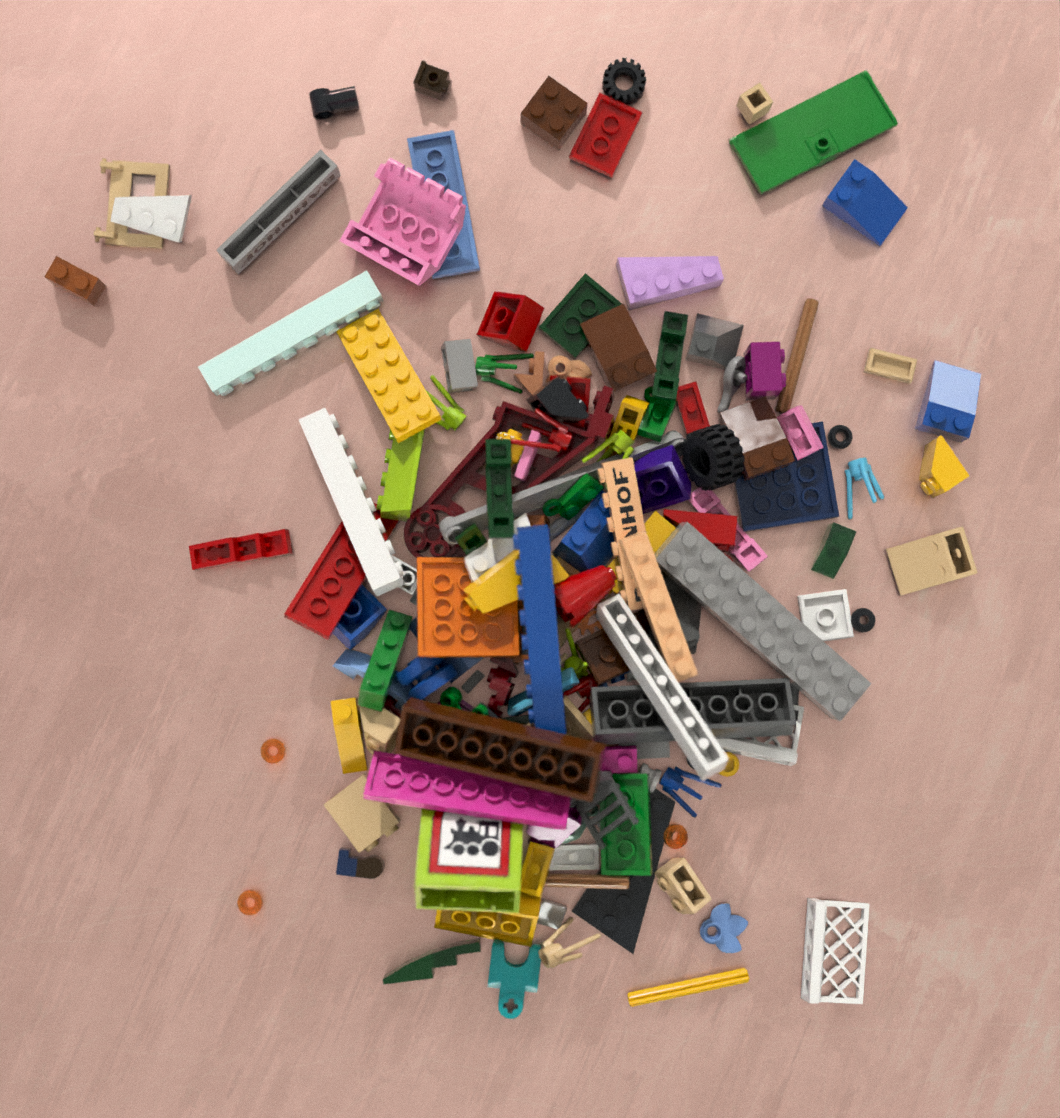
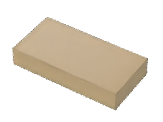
[864,348,917,384]

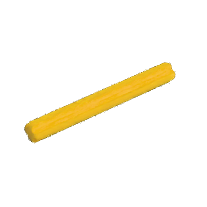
[627,968,749,1007]

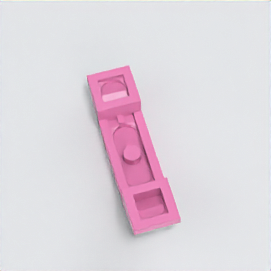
[688,487,768,572]

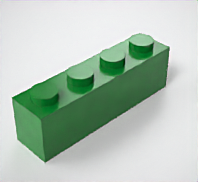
[357,609,413,712]

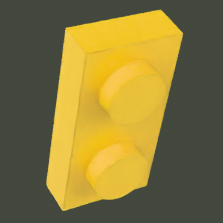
[520,841,555,898]

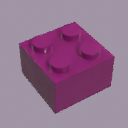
[744,342,786,400]

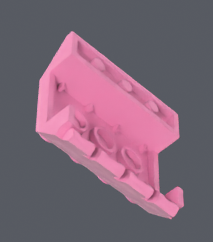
[340,158,466,286]

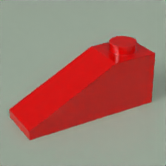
[663,509,737,552]

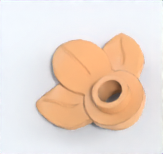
[545,355,592,384]

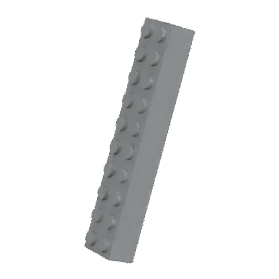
[654,522,872,721]

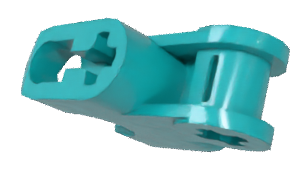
[488,939,542,1019]

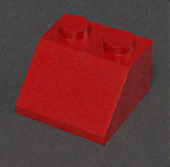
[476,291,544,352]

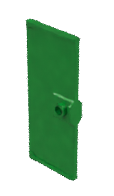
[729,70,898,195]

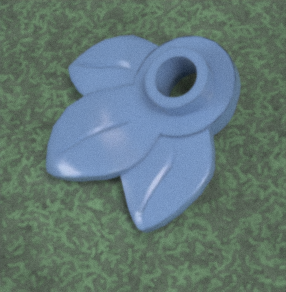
[700,903,748,953]

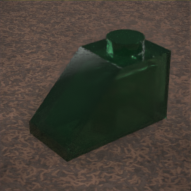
[811,522,857,579]

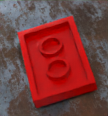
[569,92,643,178]

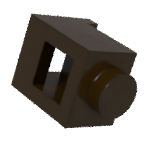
[413,60,452,100]

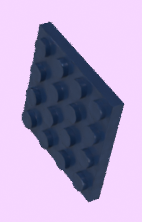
[734,421,840,532]

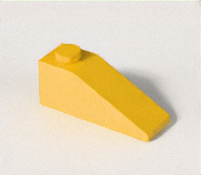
[604,395,649,458]
[331,697,368,774]

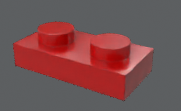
[676,381,710,435]

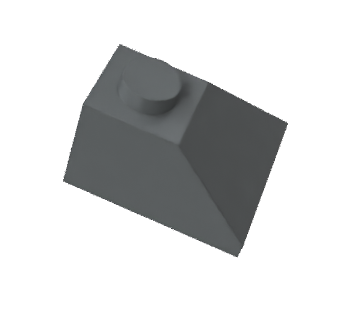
[685,313,744,370]

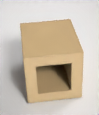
[736,83,773,125]

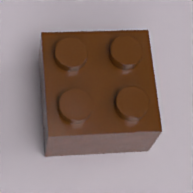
[521,76,588,150]

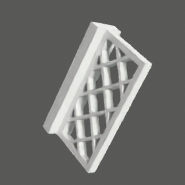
[716,705,804,766]
[801,898,870,1004]

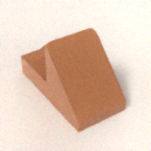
[514,351,545,397]

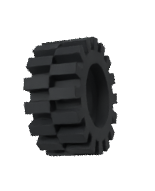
[602,58,646,106]

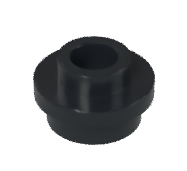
[828,425,852,449]
[851,608,875,632]

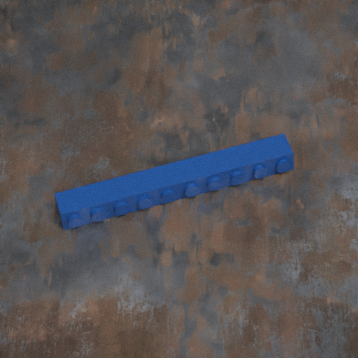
[513,525,566,735]

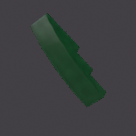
[383,938,481,985]

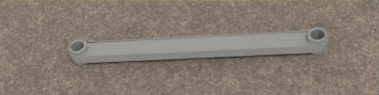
[439,430,685,544]

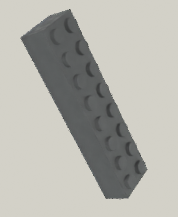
[589,678,796,744]

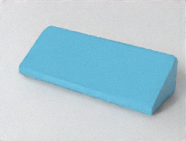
[507,667,580,716]

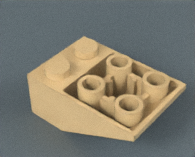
[886,526,978,596]

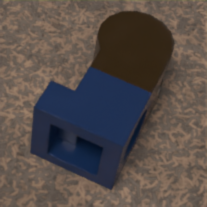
[336,847,385,879]

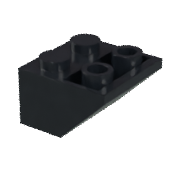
[526,376,590,423]

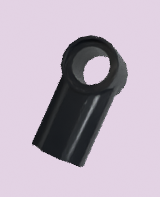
[309,86,359,120]

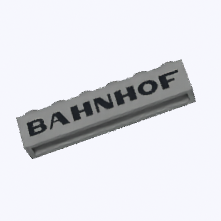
[217,149,341,275]

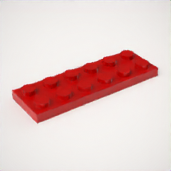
[284,503,400,640]

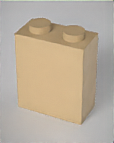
[324,773,401,853]

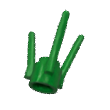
[475,353,534,394]

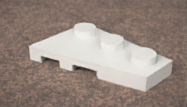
[110,195,192,243]
[463,512,531,583]

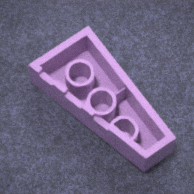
[616,256,724,310]

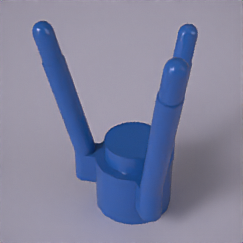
[659,767,722,818]

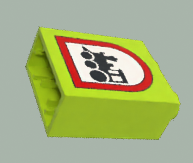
[415,808,523,913]

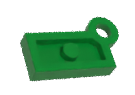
[637,386,677,442]
[542,473,604,521]

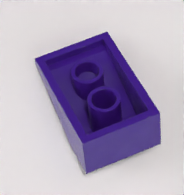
[603,445,691,514]

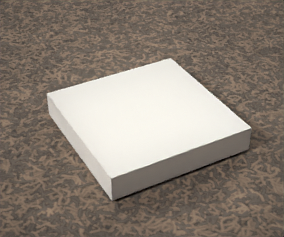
[797,589,854,641]

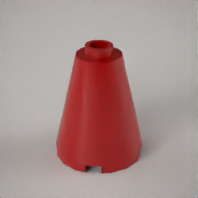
[553,565,617,628]

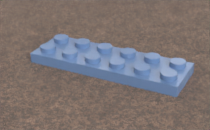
[407,130,480,279]

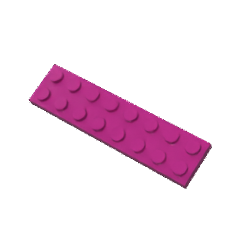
[363,751,571,831]

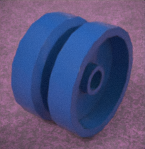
[395,657,459,700]

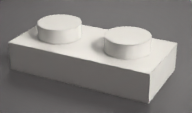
[549,843,599,871]

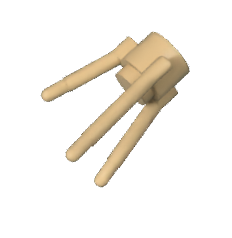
[539,917,601,968]

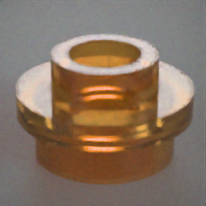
[260,739,286,763]
[664,824,688,849]
[237,890,263,915]

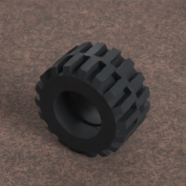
[682,424,745,491]

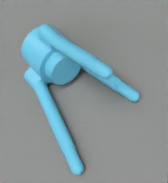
[845,458,884,519]

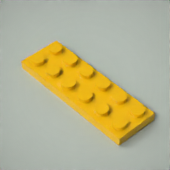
[336,309,442,443]

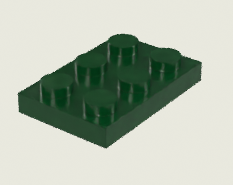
[539,273,622,359]

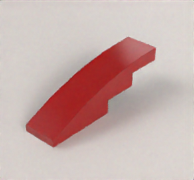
[189,529,293,570]

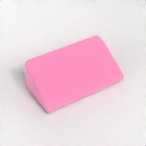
[776,405,823,460]

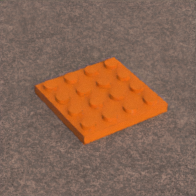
[416,557,519,658]

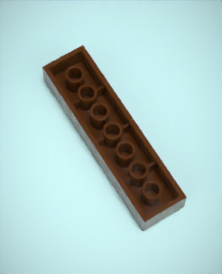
[395,698,606,802]

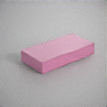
[514,430,542,482]

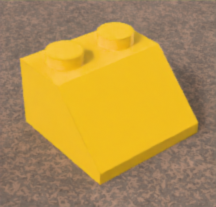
[919,435,969,498]

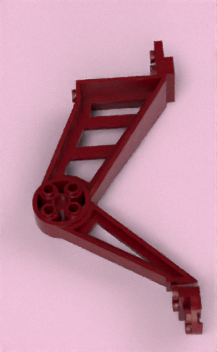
[404,385,615,718]

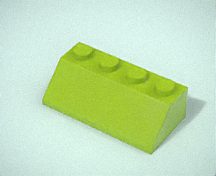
[376,429,425,522]

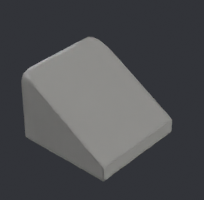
[537,898,567,929]

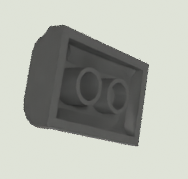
[647,571,702,654]

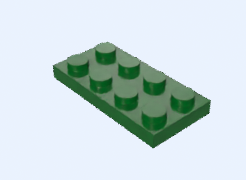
[599,773,653,876]

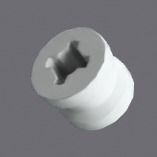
[638,763,662,793]

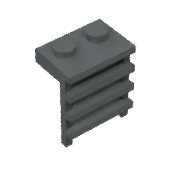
[569,770,639,850]

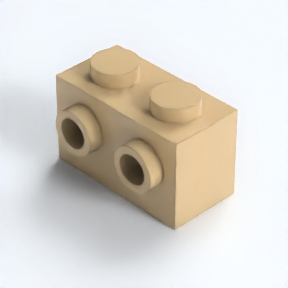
[654,858,712,914]

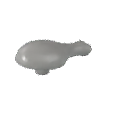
[717,356,747,414]

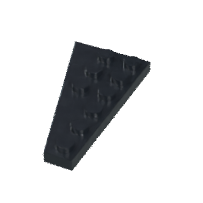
[571,788,675,954]

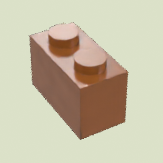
[44,256,106,306]

